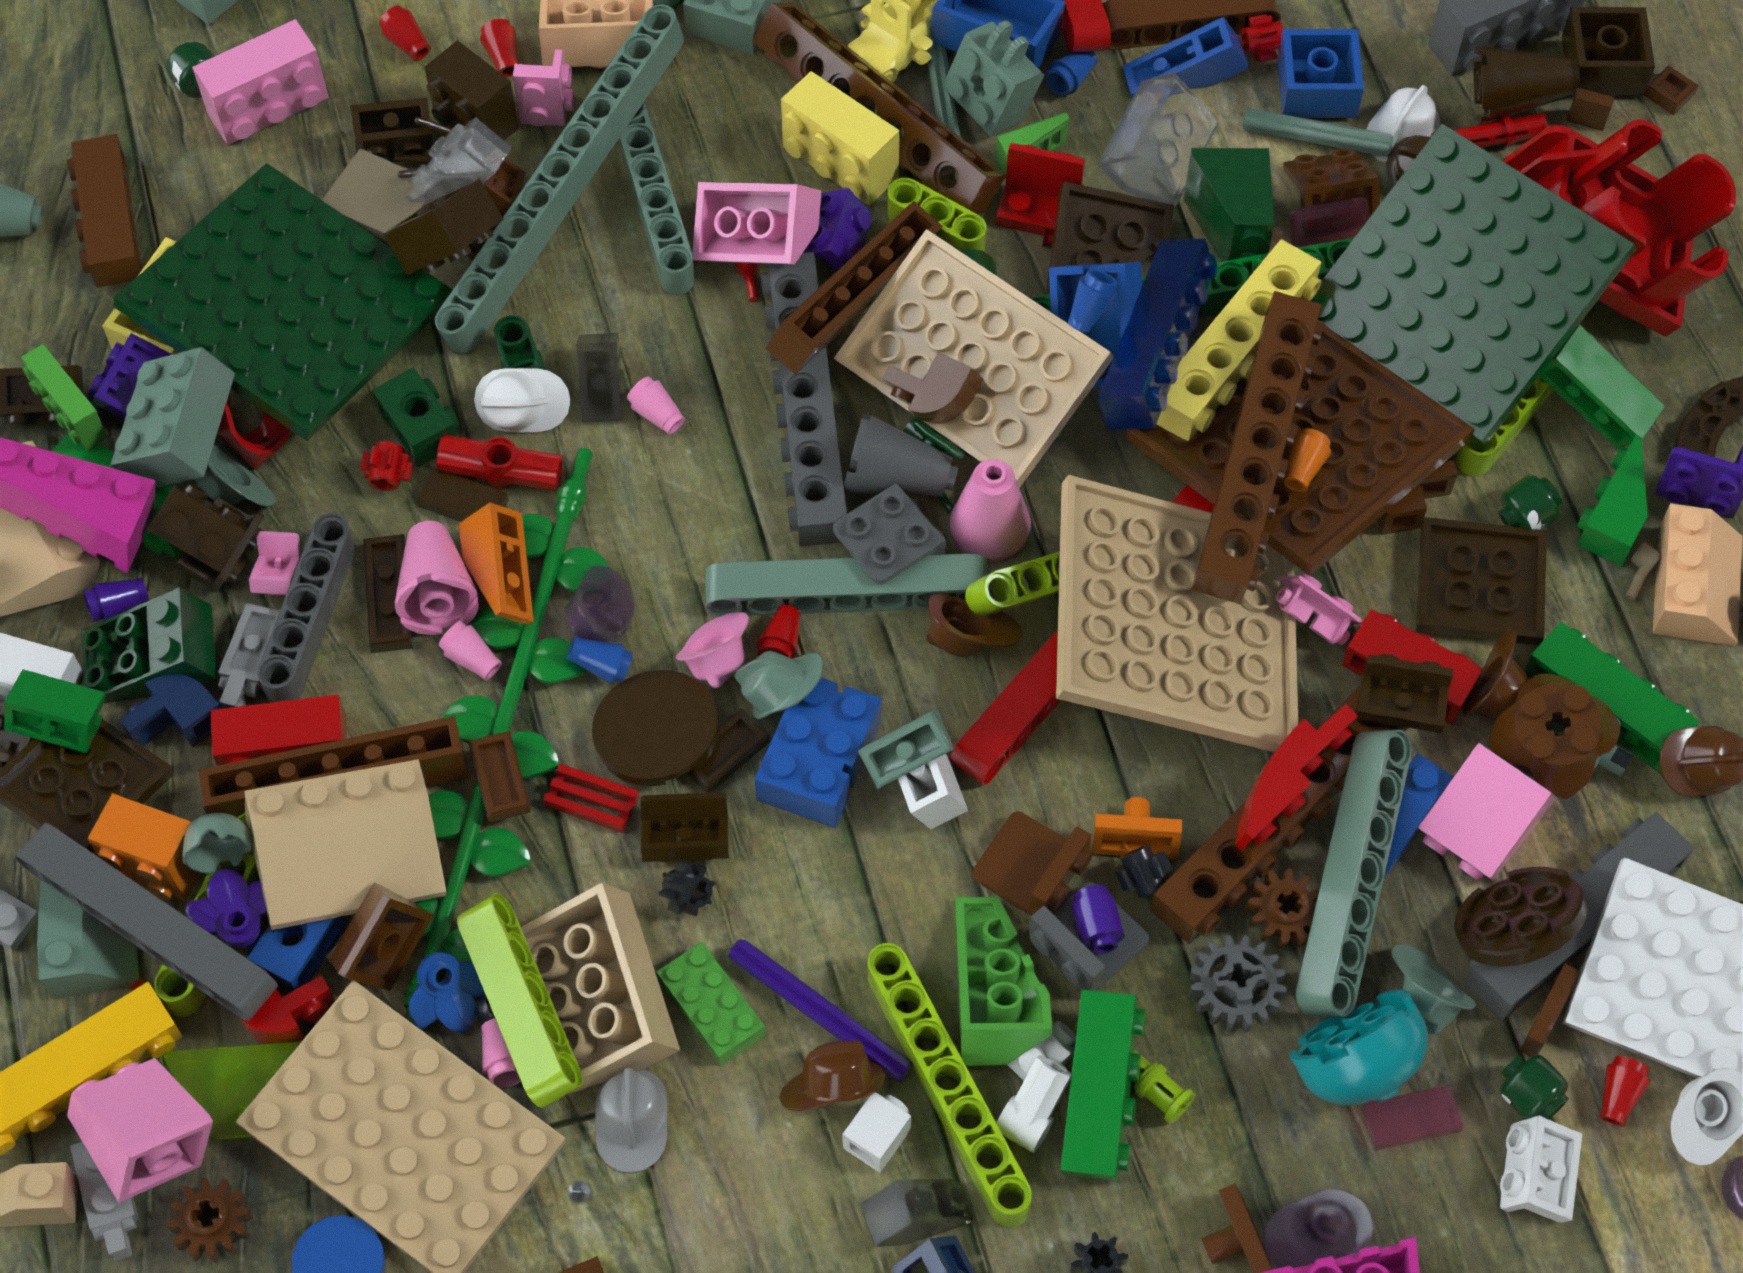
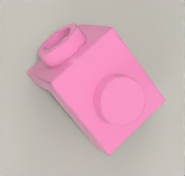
[249,531,301,596]

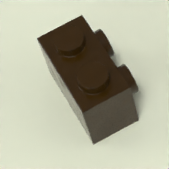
[350,98,433,158]

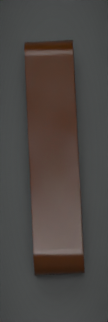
[1102,0,1281,50]

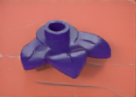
[185,868,267,948]

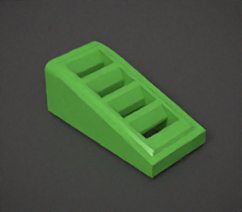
[995,113,1070,178]

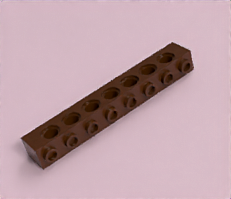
[753,2,1006,214]
[1191,291,1324,604]
[1150,685,1408,945]

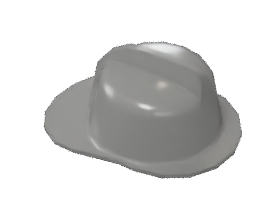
[595,1068,668,1173]

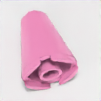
[950,459,1031,562]
[394,521,479,635]

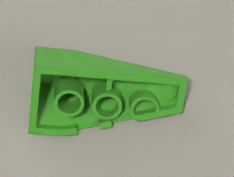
[955,897,1052,1066]

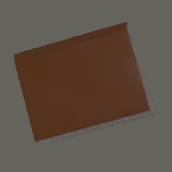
[330,882,434,991]

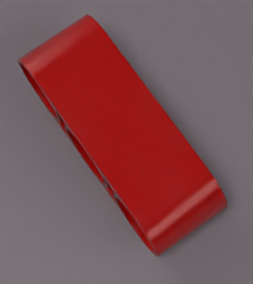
[1061,0,1111,53]

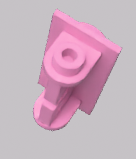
[1275,573,1364,645]

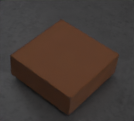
[1644,65,1699,116]
[1566,88,1614,131]

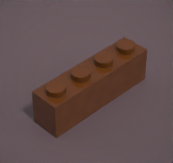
[67,134,142,288]

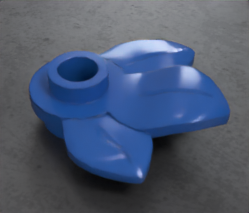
[409,952,486,1033]

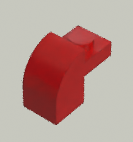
[239,970,335,1048]

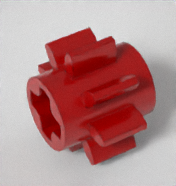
[1241,14,1284,63]
[360,441,413,491]

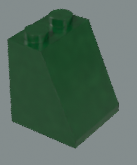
[1184,148,1274,262]

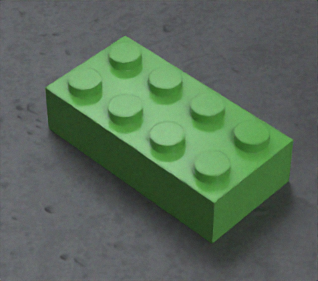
[21,344,108,451]
[656,942,766,1066]

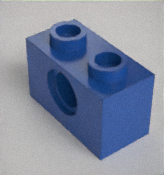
[247,916,346,993]

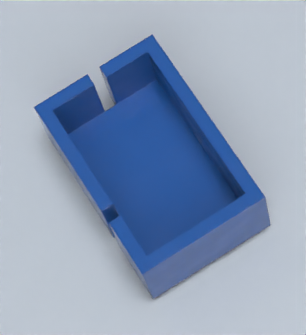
[930,0,1066,69]
[1049,262,1147,388]
[755,678,882,828]

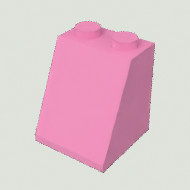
[1418,743,1555,881]
[67,1058,213,1203]

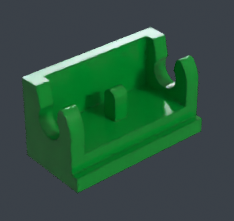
[4,669,105,753]

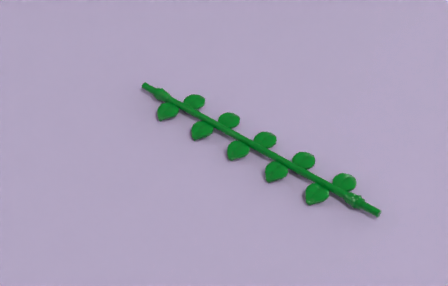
[404,448,613,1025]

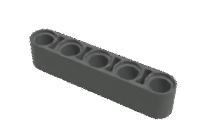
[257,513,356,703]

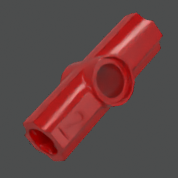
[436,434,564,491]

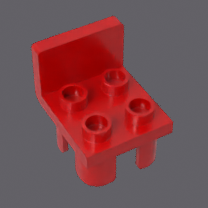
[1502,119,1736,337]

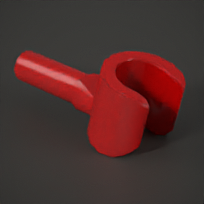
[736,262,759,302]

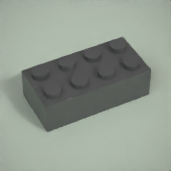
[1428,0,1585,76]

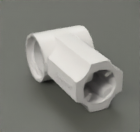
[997,1055,1072,1153]

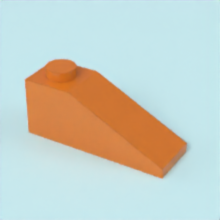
[459,502,534,625]

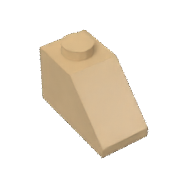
[0,1162,79,1227]

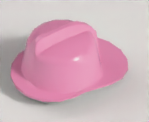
[675,612,749,688]

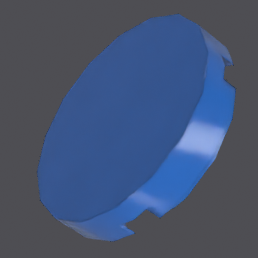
[292,1215,386,1273]

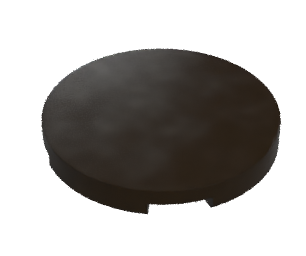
[592,670,720,786]
[1454,867,1588,967]

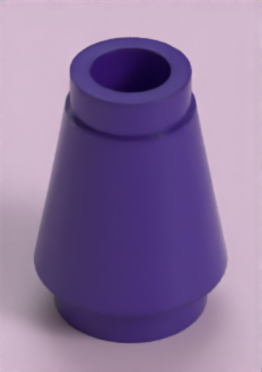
[83,578,149,622]

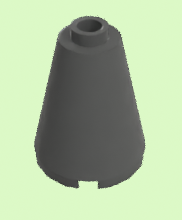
[844,413,959,497]

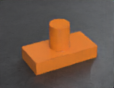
[1092,797,1182,860]

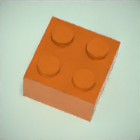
[88,793,201,901]

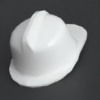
[1366,85,1440,163]
[474,368,571,432]
[1670,1068,1743,1166]

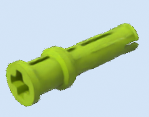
[1073,1021,1196,1124]

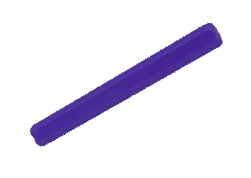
[728,939,913,1082]

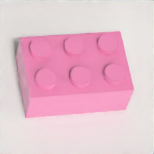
[193,19,329,145]

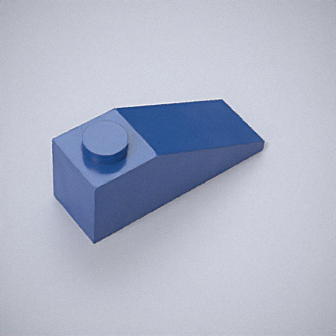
[1123,17,1249,98]
[1384,753,1454,878]

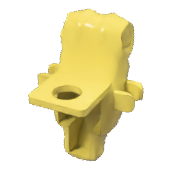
[848,0,938,82]

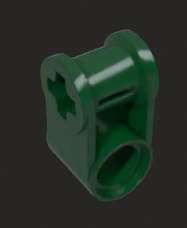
[493,315,546,370]

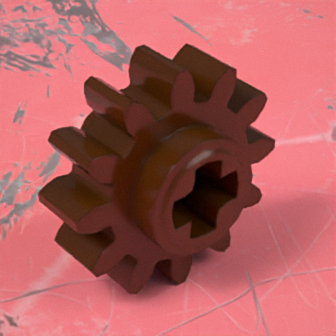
[1245,868,1319,948]
[167,1178,253,1263]

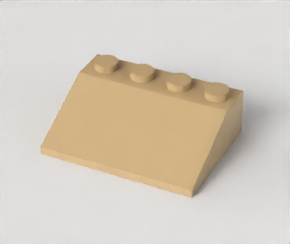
[0,440,100,617]
[244,759,447,930]
[521,882,680,1094]

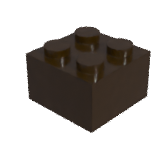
[1562,7,1655,95]
[424,40,519,155]
[383,178,504,275]

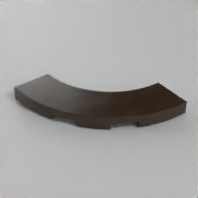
[1673,376,1743,457]

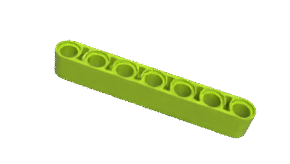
[867,943,1032,1228]

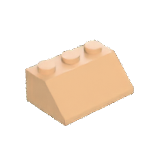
[539,0,653,68]
[1653,503,1742,646]

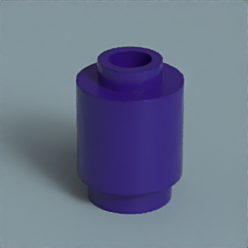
[1071,885,1125,954]

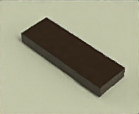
[363,534,413,653]

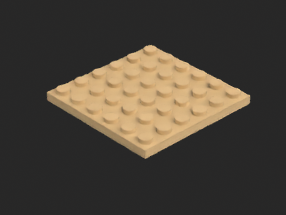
[1056,475,1298,752]

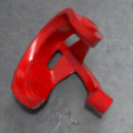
[217,397,291,469]

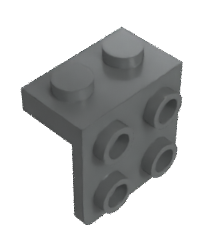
[833,483,946,584]
[1029,882,1149,991]

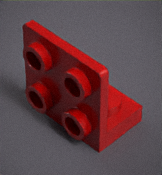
[995,143,1085,236]

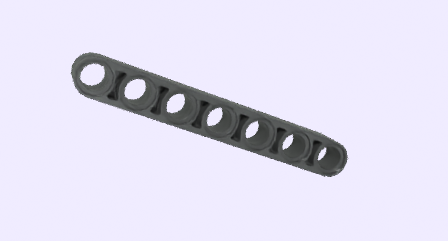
[15,823,278,1022]

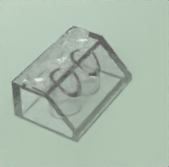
[1098,72,1219,207]

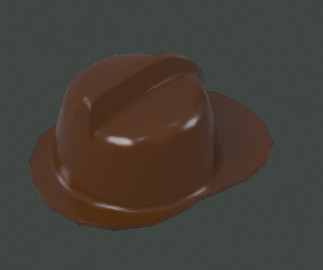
[926,593,1023,657]
[1463,628,1528,719]
[1659,726,1743,796]
[779,1040,886,1111]

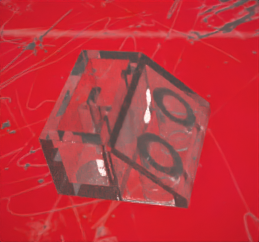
[406,117,512,203]

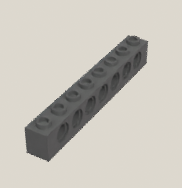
[761,252,847,546]

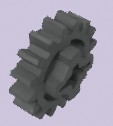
[1189,935,1287,1032]

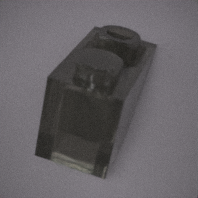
[860,1179,973,1247]

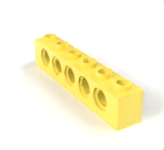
[1147,239,1322,442]

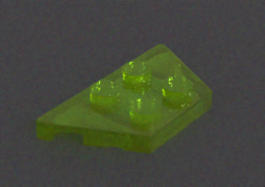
[164,1042,301,1140]

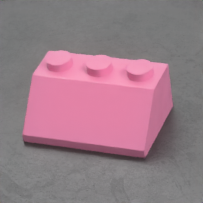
[692,182,821,264]

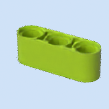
[887,178,987,252]
[965,551,1060,616]

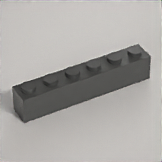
[1465,811,1695,1022]

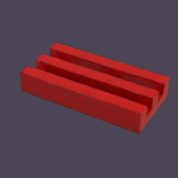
[543,764,640,833]

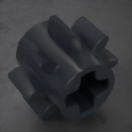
[1115,844,1173,898]
[658,861,716,916]
[1070,1232,1128,1273]

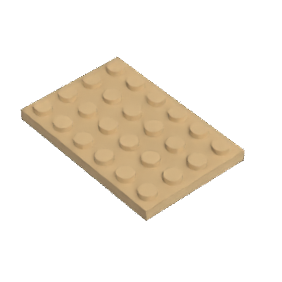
[834,229,1114,488]
[236,980,566,1273]

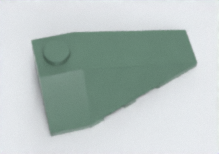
[37,851,141,999]

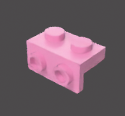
[513,50,575,126]

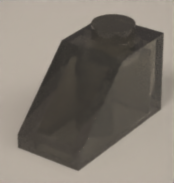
[576,333,622,422]

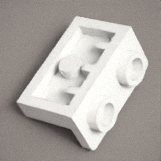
[1500,1116,1582,1223]

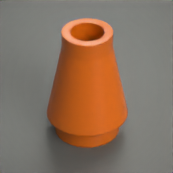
[1283,428,1331,493]

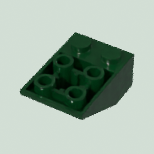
[81,587,216,703]

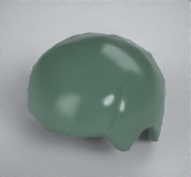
[183,813,252,874]

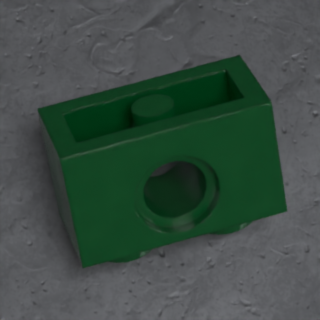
[372,367,460,467]

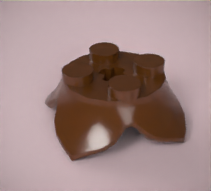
[1488,674,1620,800]

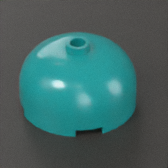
[1289,990,1428,1106]

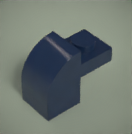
[120,674,221,747]

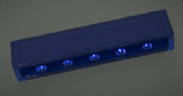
[1098,238,1217,430]

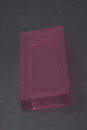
[1289,197,1369,248]
[1361,1085,1464,1151]

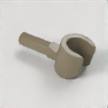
[1625,542,1660,601]

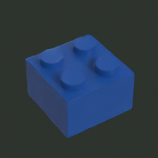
[1277,29,1364,118]

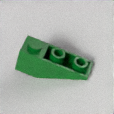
[1577,435,1648,567]

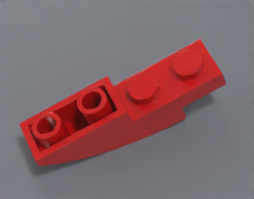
[1235,704,1358,851]

